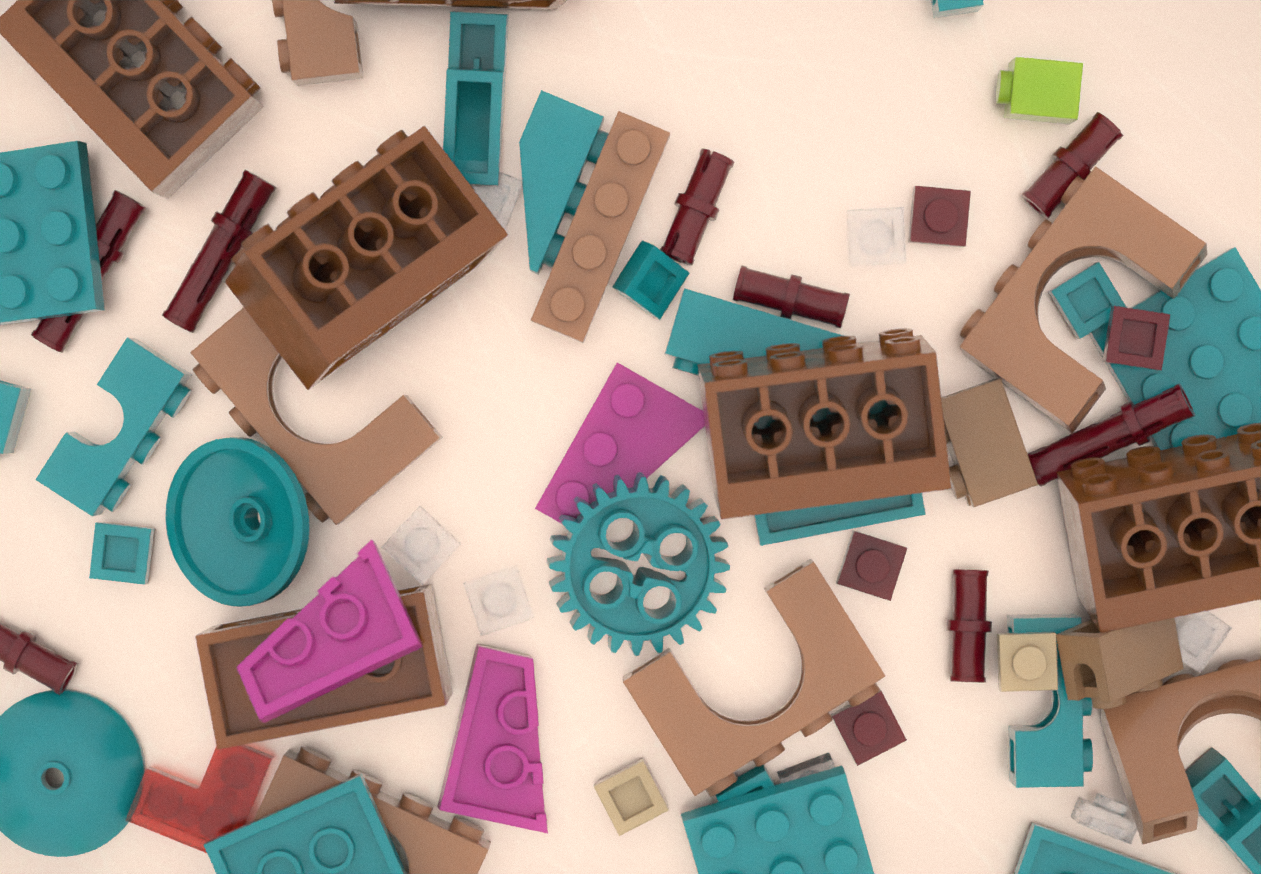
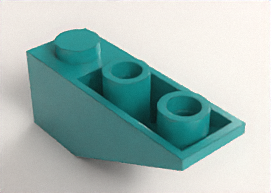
[519,90,609,275]

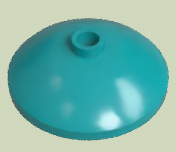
[165,437,310,607]
[0,689,146,857]

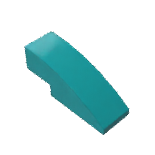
[443,11,509,185]
[1185,747,1261,874]

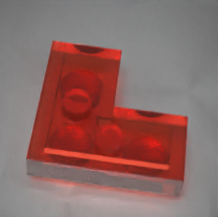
[126,745,274,853]

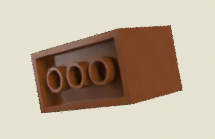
[0,0,264,199]
[225,125,508,390]
[698,328,952,519]
[1057,423,1261,633]
[195,584,453,750]

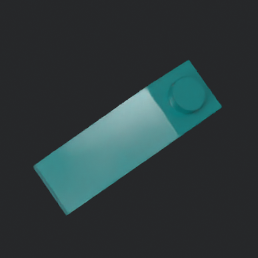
[665,288,844,376]

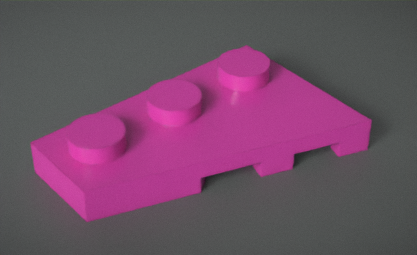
[535,363,705,524]
[237,539,423,723]
[437,644,548,834]

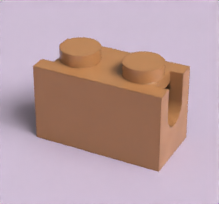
[941,378,1038,507]
[1056,618,1184,709]

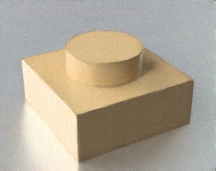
[997,632,1058,692]
[593,759,669,836]

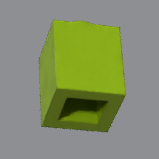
[996,57,1083,124]

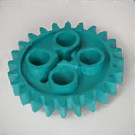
[546,472,730,656]

